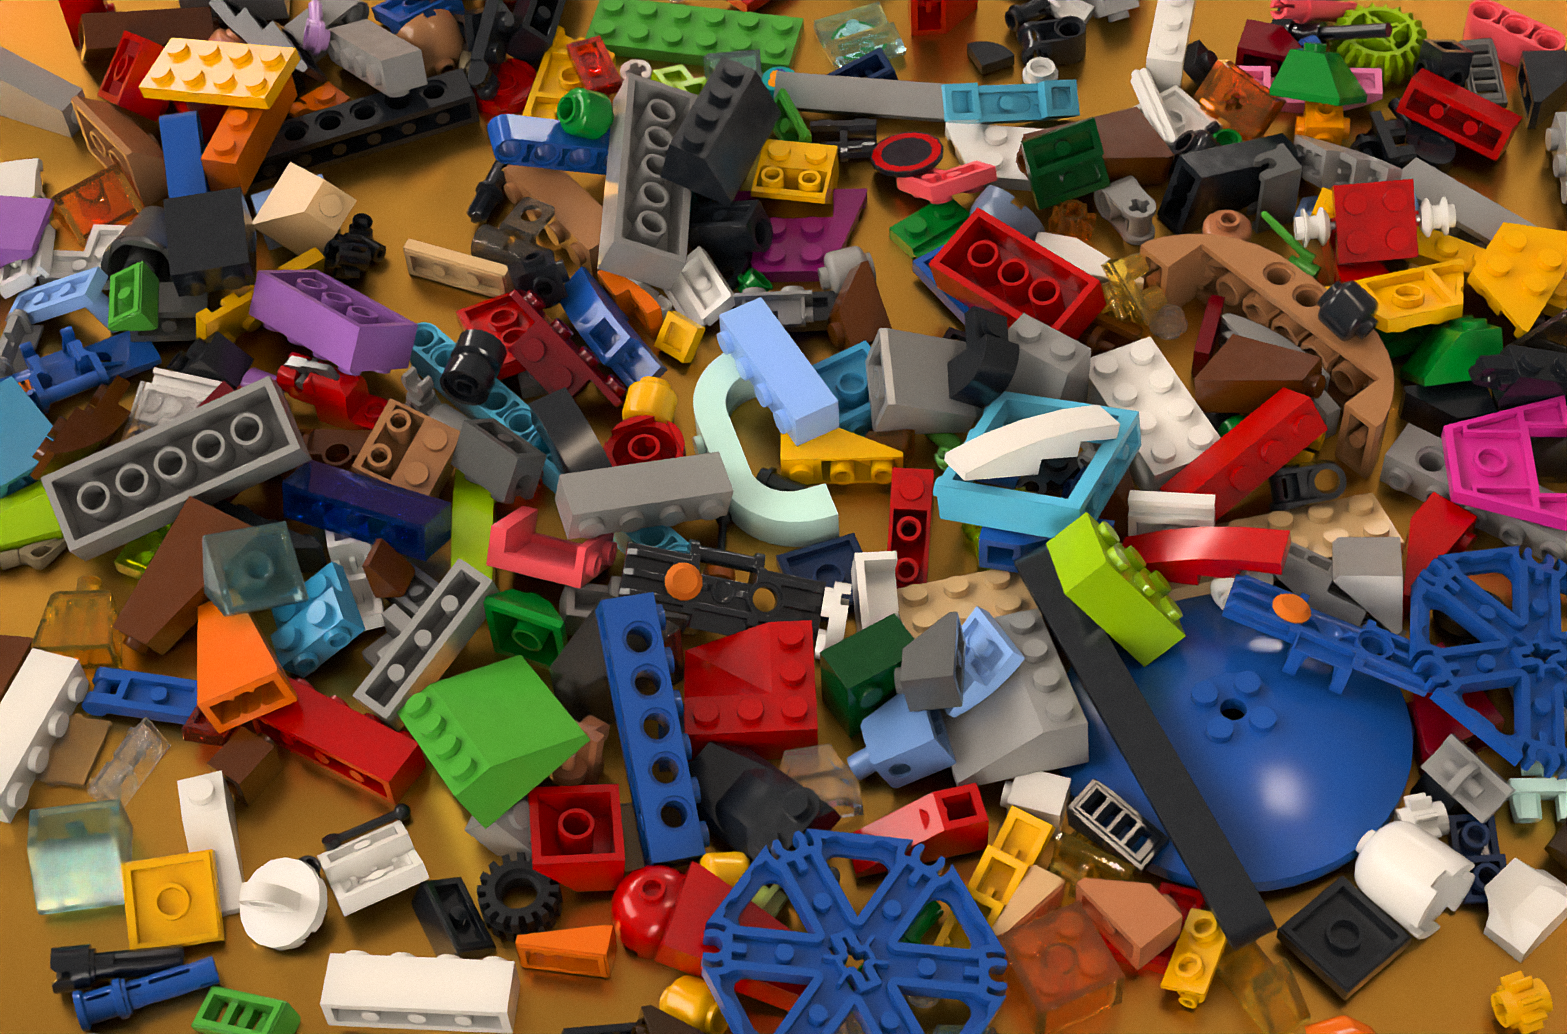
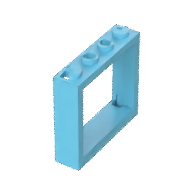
[933,391,1142,538]

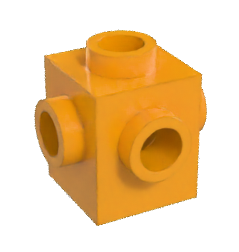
[1295,101,1350,146]

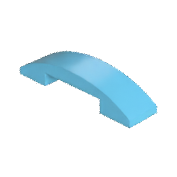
[941,79,1080,124]

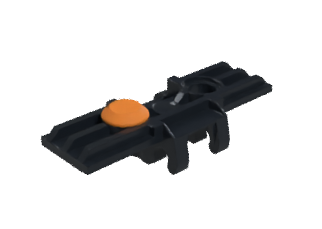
[618,539,826,641]

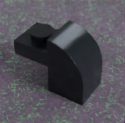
[947,306,1020,409]

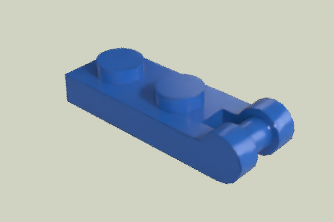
[82,667,202,726]

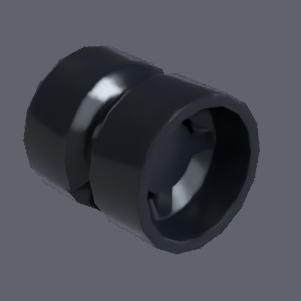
[439,329,507,405]

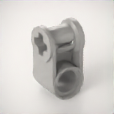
[1094,175,1156,245]

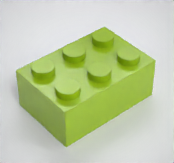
[1046,512,1186,667]

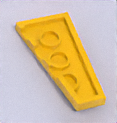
[196,247,325,343]

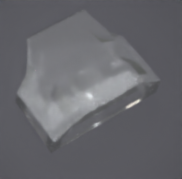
[779,744,864,818]

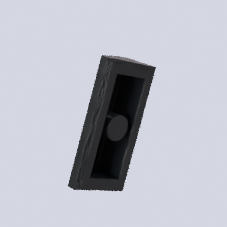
[411,877,496,960]

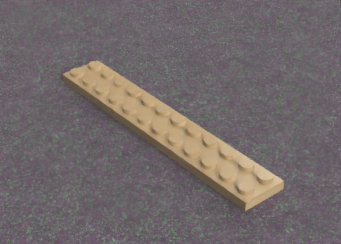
[897,493,1404,639]

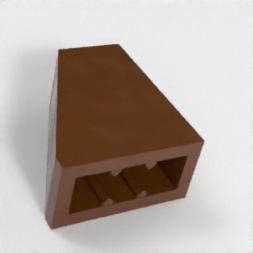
[1194,334,1326,413]

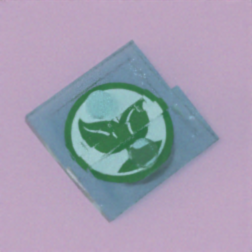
[813,1,907,70]

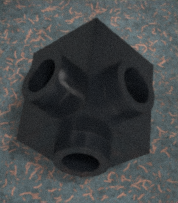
[1414,39,1474,88]
[507,249,571,313]

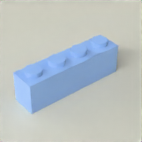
[717,297,839,446]

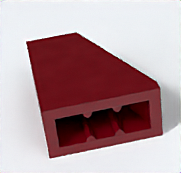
[1400,642,1505,776]

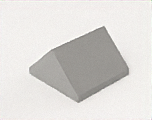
[1332,537,1403,635]

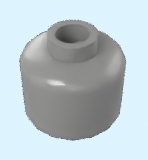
[818,246,877,298]

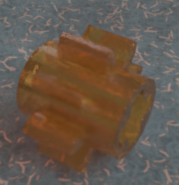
[1048,200,1096,242]

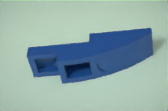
[560,266,668,388]

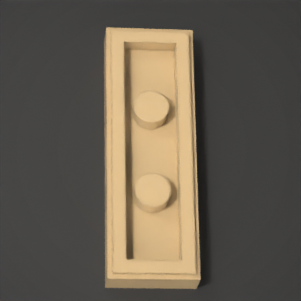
[403,238,515,297]

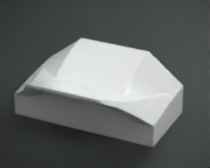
[1483,858,1567,963]

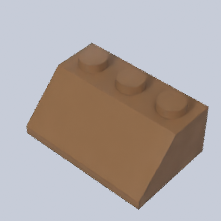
[70,95,169,208]

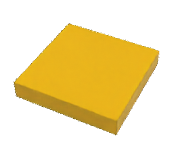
[121,849,225,949]

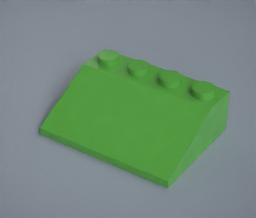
[396,654,590,829]

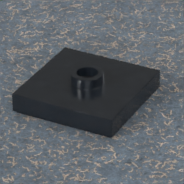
[1276,875,1412,1001]

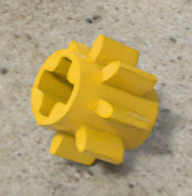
[1491,970,1553,1034]

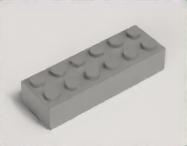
[597,72,698,291]
[41,375,312,561]

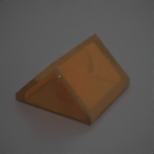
[50,162,144,248]

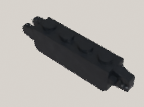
[1468,344,1567,409]

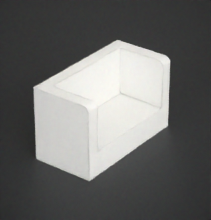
[851,551,904,632]

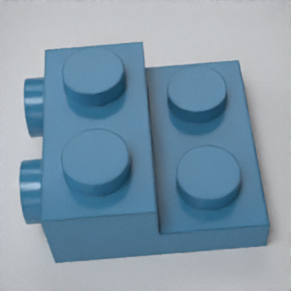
[812,340,872,438]
[270,561,366,678]

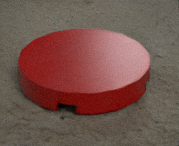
[471,58,537,115]

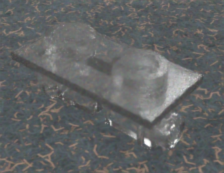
[87,717,171,813]

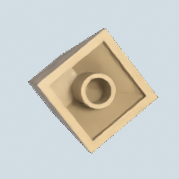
[252,162,357,256]

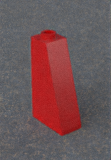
[654,861,808,1011]

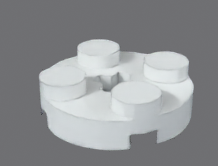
[814,581,852,660]

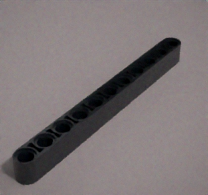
[1013,544,1277,952]

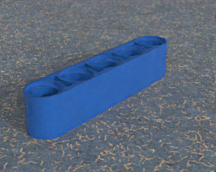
[159,110,211,198]
[487,114,610,175]

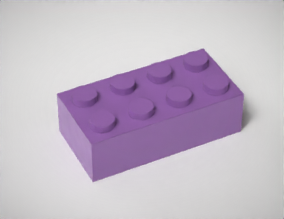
[249,269,418,376]

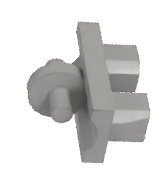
[1421,734,1516,824]

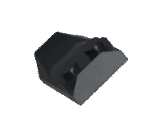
[688,741,841,863]

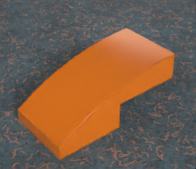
[597,270,663,339]

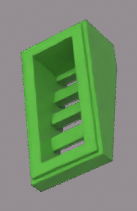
[191,985,301,1034]

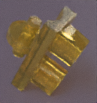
[1100,253,1168,326]
[1047,830,1135,900]

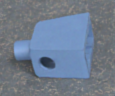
[847,694,956,788]

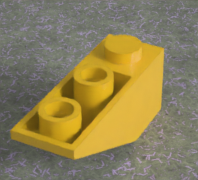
[780,428,903,485]

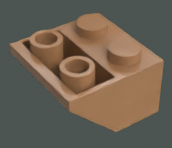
[352,398,461,517]

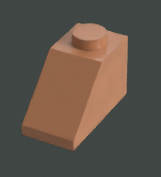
[1075,878,1183,970]

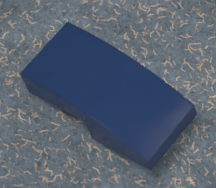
[1447,814,1507,904]

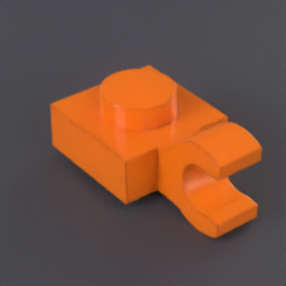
[288,81,351,118]

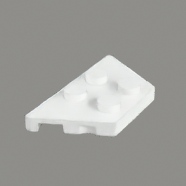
[945,122,1043,191]

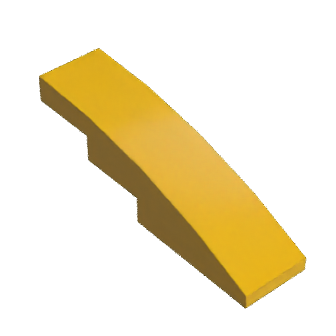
[933,805,1056,949]

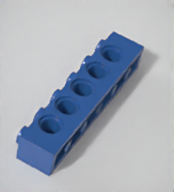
[595,592,710,867]

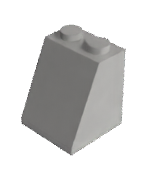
[975,313,1091,425]
[865,328,981,435]

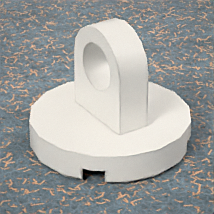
[239,857,328,951]

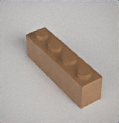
[504,165,603,276]

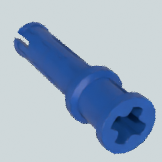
[72,955,220,1032]

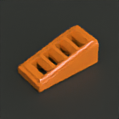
[515,925,617,978]

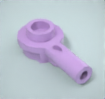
[303,0,330,56]

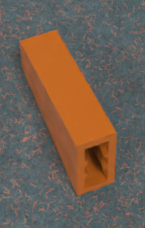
[197,590,298,734]

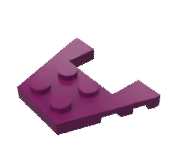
[734,188,867,282]

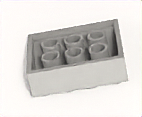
[940,608,1089,787]

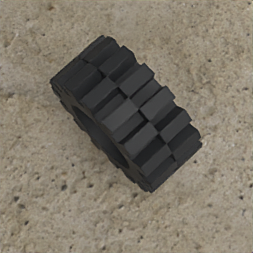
[477,852,563,942]

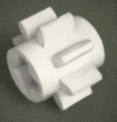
[1394,792,1450,839]

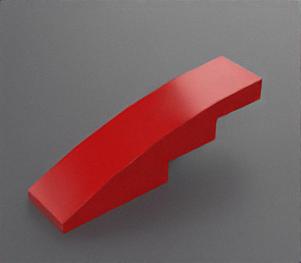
[1122,527,1291,586]

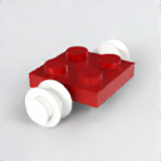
[1294,179,1456,265]

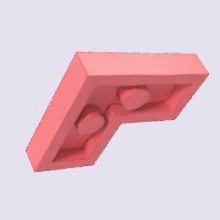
[895,160,998,204]

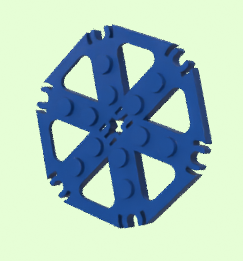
[1409,546,1567,780]
[701,828,1008,1034]

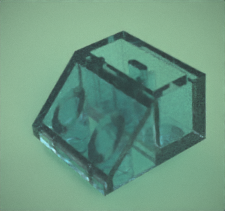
[27,799,133,915]

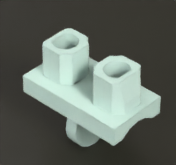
[1506,760,1567,823]

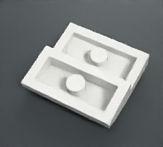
[317,820,430,916]

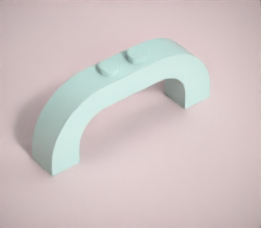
[692,353,839,547]

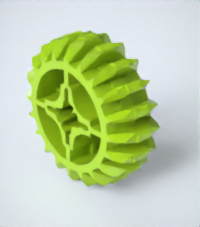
[1329,3,1428,87]

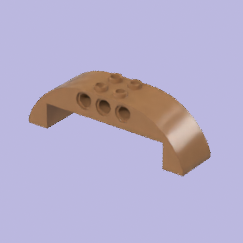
[1138,234,1394,479]

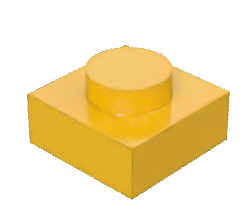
[654,311,706,363]

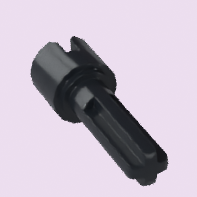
[50,944,186,994]

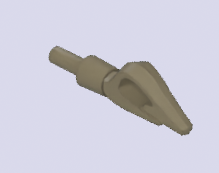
[0,538,68,570]

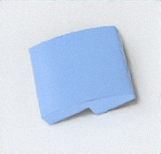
[944,606,1025,718]

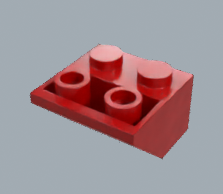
[908,0,978,36]

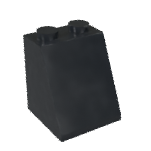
[163,187,257,297]

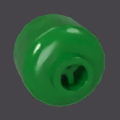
[557,87,614,140]

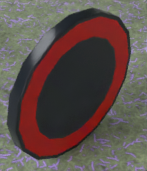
[870,132,944,177]

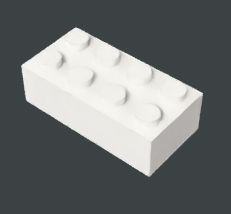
[1087,337,1221,492]

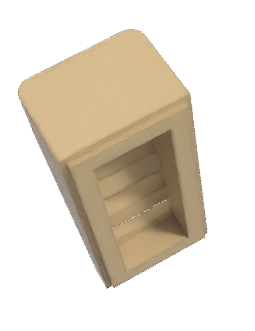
[992,864,1065,953]

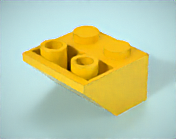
[751,139,839,204]

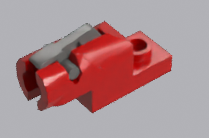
[277,352,389,430]

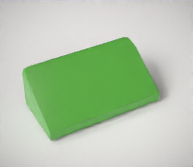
[773,88,812,143]
[108,261,159,331]

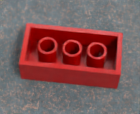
[929,207,1107,340]

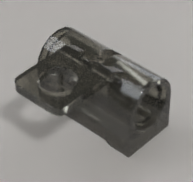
[471,197,556,288]

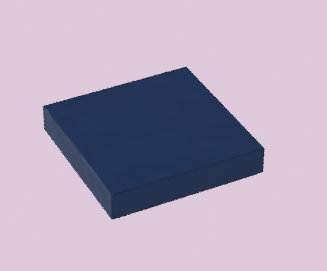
[776,533,863,622]

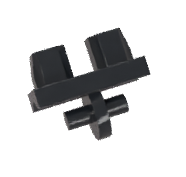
[1350,110,1417,169]
[810,118,877,163]

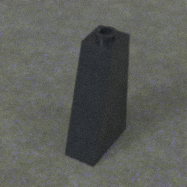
[1157,133,1305,235]

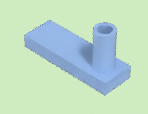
[5,266,118,333]

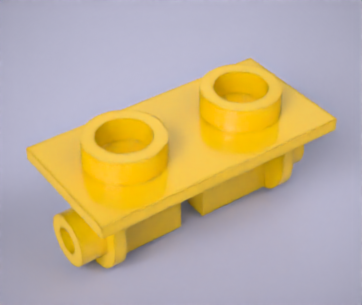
[1160,908,1227,1008]

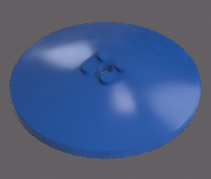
[1058,594,1413,892]

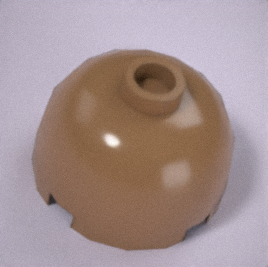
[396,9,465,78]

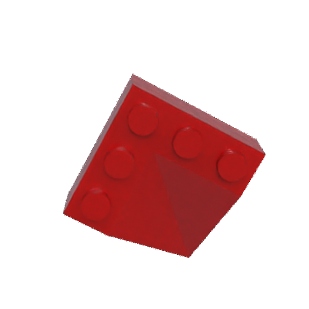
[684,620,819,762]

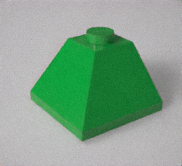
[1269,42,1368,106]
[483,589,574,677]

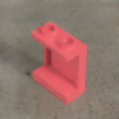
[486,506,617,589]

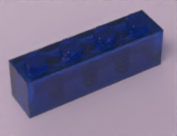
[282,460,452,562]

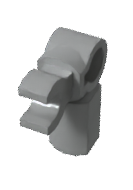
[401,366,471,431]

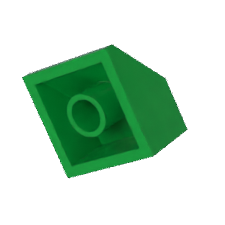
[1400,315,1503,386]

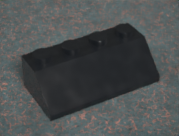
[660,56,781,207]

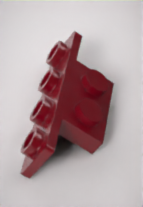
[508,288,627,408]

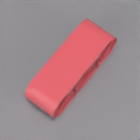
[1463,0,1566,68]

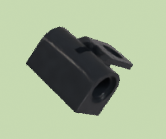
[688,200,773,291]

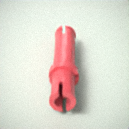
[1270,0,1357,24]

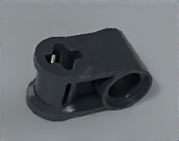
[1016,16,1086,66]
[1268,460,1347,511]

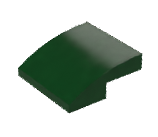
[1020,117,1111,210]

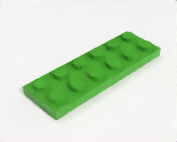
[585,0,804,73]

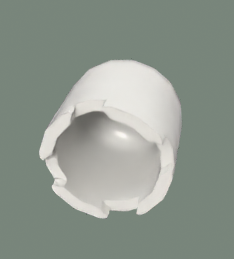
[1354,821,1475,940]

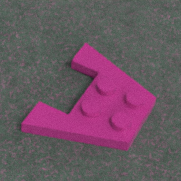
[1441,395,1567,531]

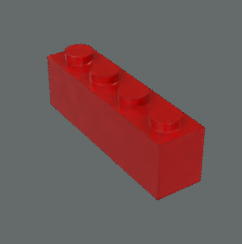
[1159,387,1328,522]
[252,676,426,806]

